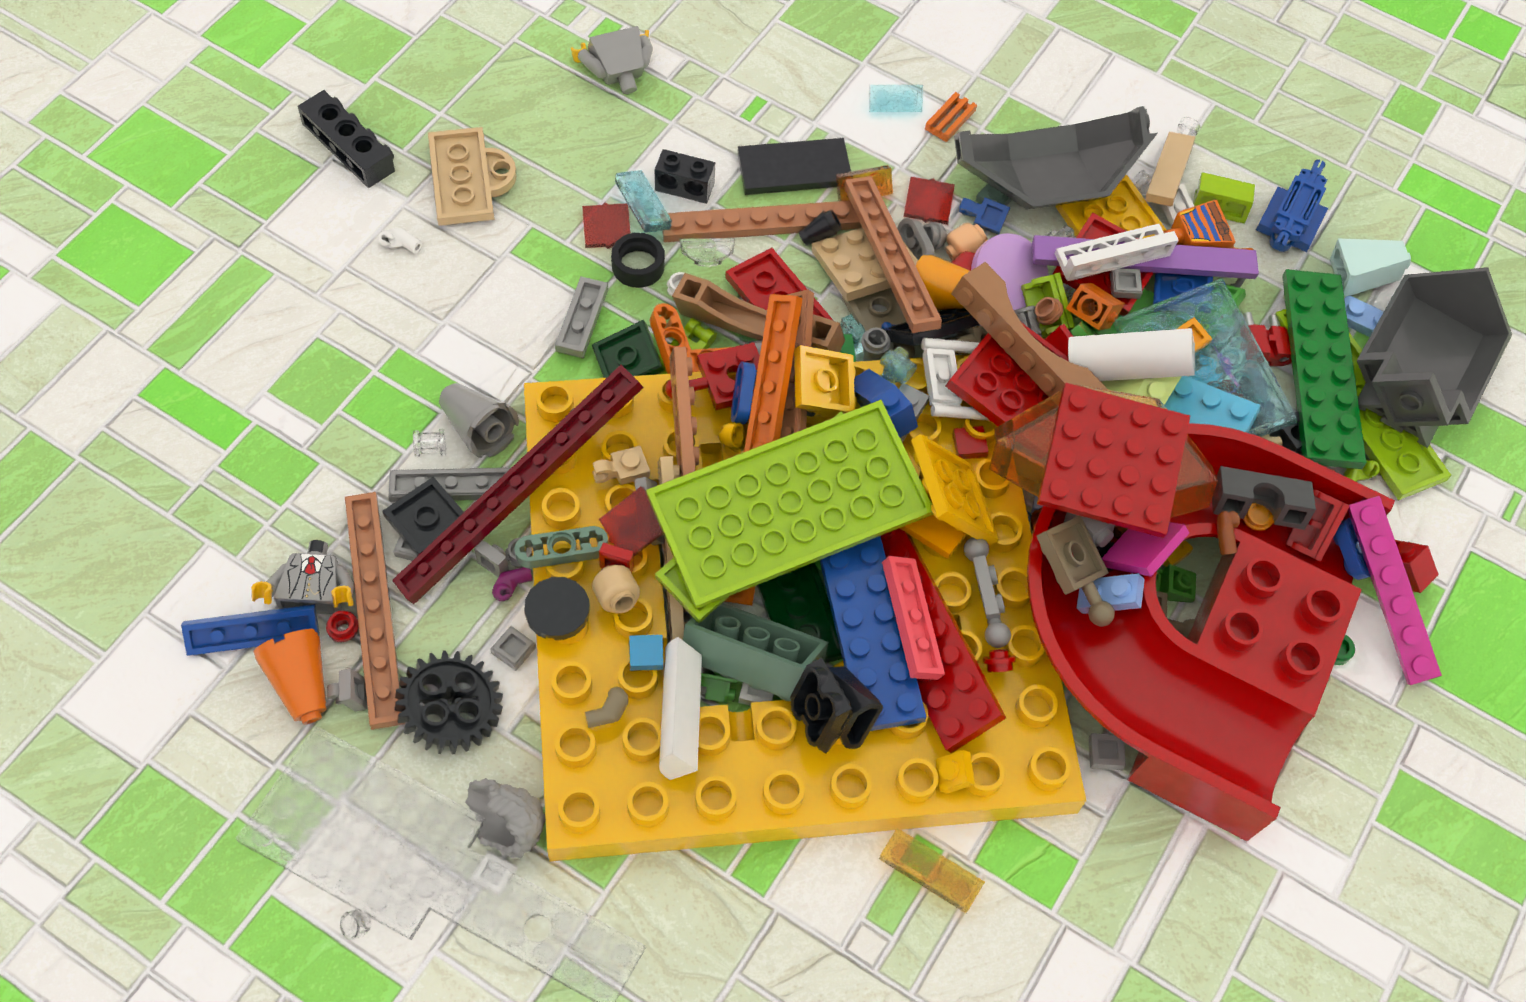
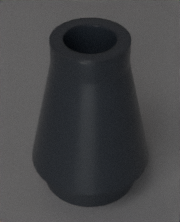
[799,209,842,246]

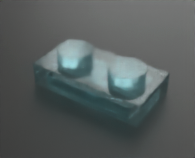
[869,84,923,112]

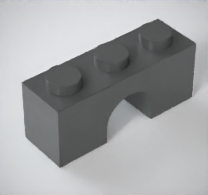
[1211,466,1316,530]

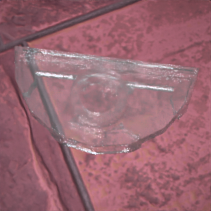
[680,238,735,267]

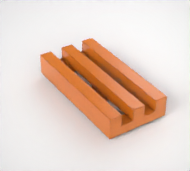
[925,92,977,142]

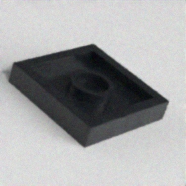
[382,477,464,556]

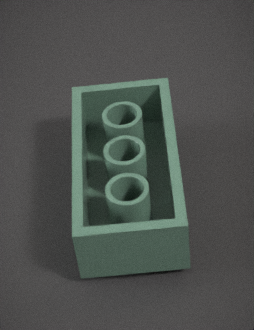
[683,603,829,701]

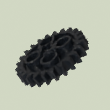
[394,650,503,754]

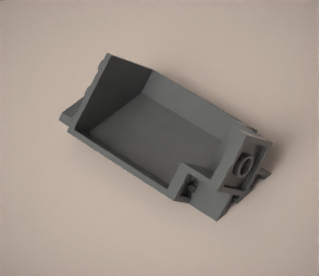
[1357,267,1512,448]

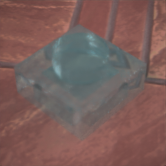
[840,314,866,355]

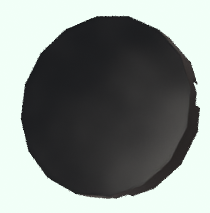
[524,577,590,640]

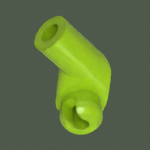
[1343,460,1380,482]

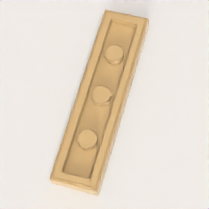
[1145,131,1195,206]

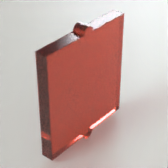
[903,177,955,225]
[582,202,631,249]
[599,486,663,556]

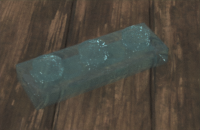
[615,170,672,233]

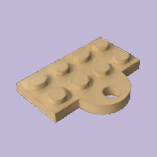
[428,127,517,226]

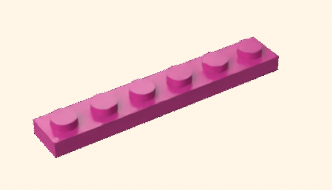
[1348,496,1442,685]

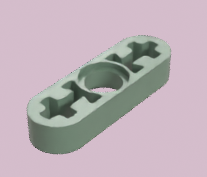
[515,526,608,568]

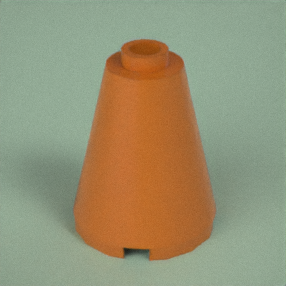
[253,629,327,725]

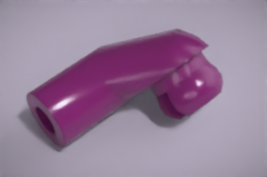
[492,567,533,601]

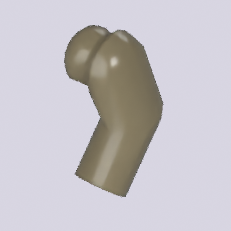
[585,687,628,728]

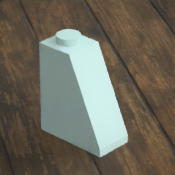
[1330,238,1411,296]

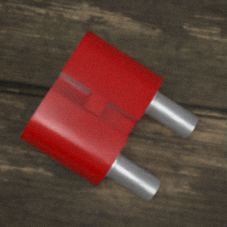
[1240,312,1292,366]

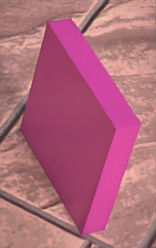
[1102,522,1189,577]

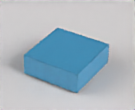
[629,635,663,671]

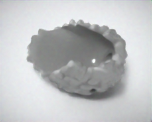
[465,778,545,858]

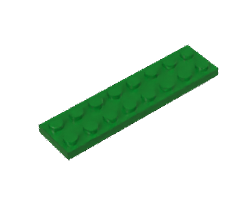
[1282,269,1366,469]

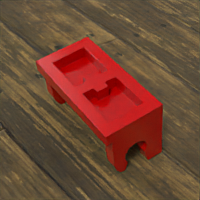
[1285,488,1350,562]

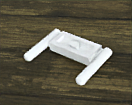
[921,338,990,421]

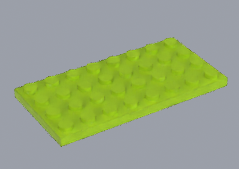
[646,400,933,609]

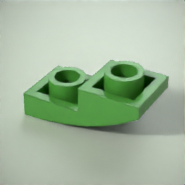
[1156,564,1196,603]

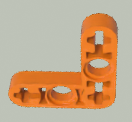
[650,303,730,374]

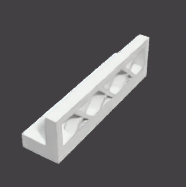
[1054,224,1179,281]

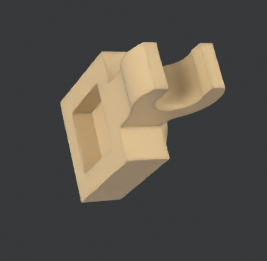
[592,446,650,485]

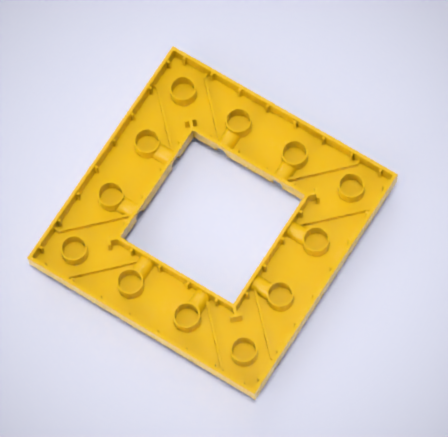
[524,354,1086,862]

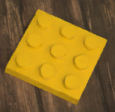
[1055,175,1166,239]
[911,434,999,546]

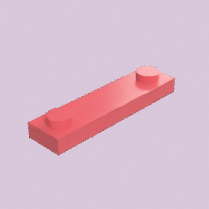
[882,556,945,680]

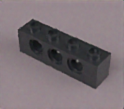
[297,90,395,188]

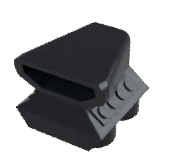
[790,658,883,753]

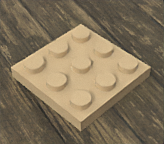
[812,227,918,302]

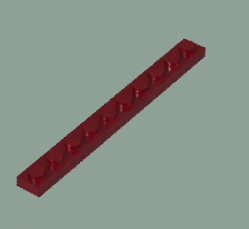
[392,365,644,604]

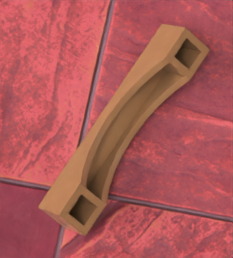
[951,262,1108,407]
[672,273,845,352]

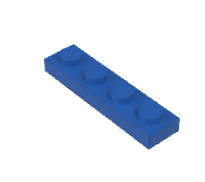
[181,604,320,656]

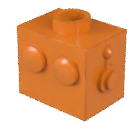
[1066,283,1124,330]

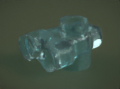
[880,347,917,385]

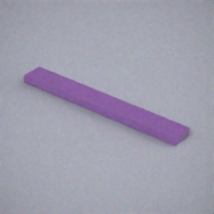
[1032,235,1259,279]

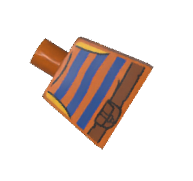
[1163,200,1236,248]

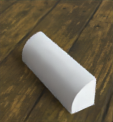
[1068,328,1195,381]
[659,637,702,780]

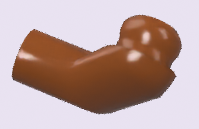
[1217,510,1240,555]

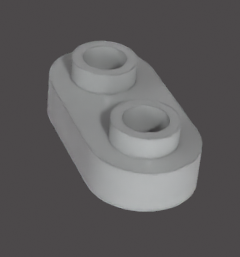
[897,218,934,260]

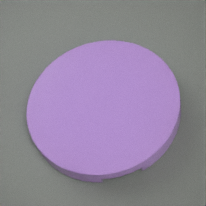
[971,233,1049,310]

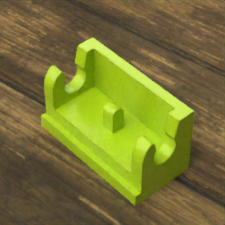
[1193,172,1255,224]
[1021,273,1075,339]

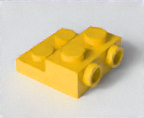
[794,345,857,418]

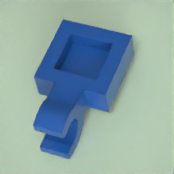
[959,197,1010,235]

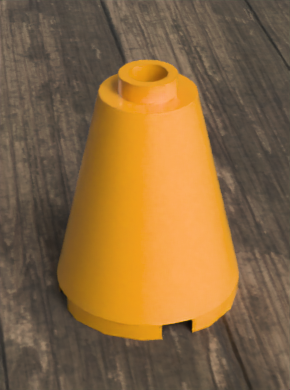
[916,255,970,310]

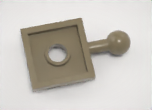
[842,288,915,359]
[1036,516,1115,627]

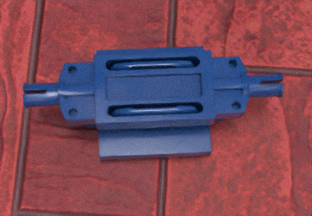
[1256,159,1328,252]

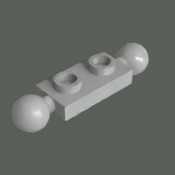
[964,537,1011,648]

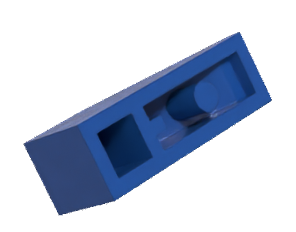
[854,369,918,438]

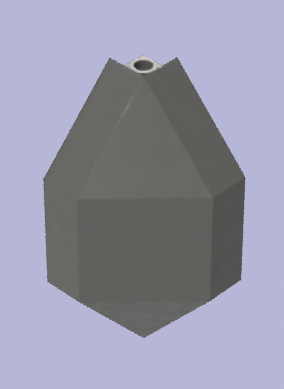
[954,106,1158,210]

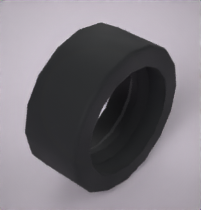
[611,232,665,288]

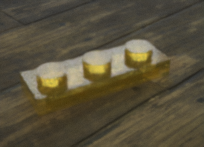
[879,828,985,914]

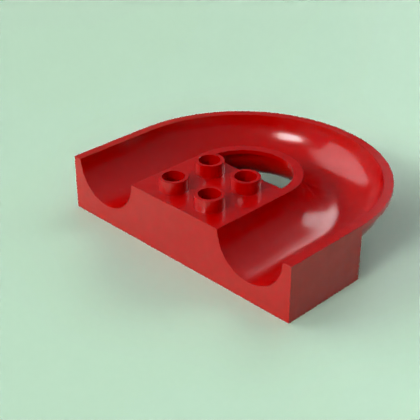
[1027,423,1395,841]

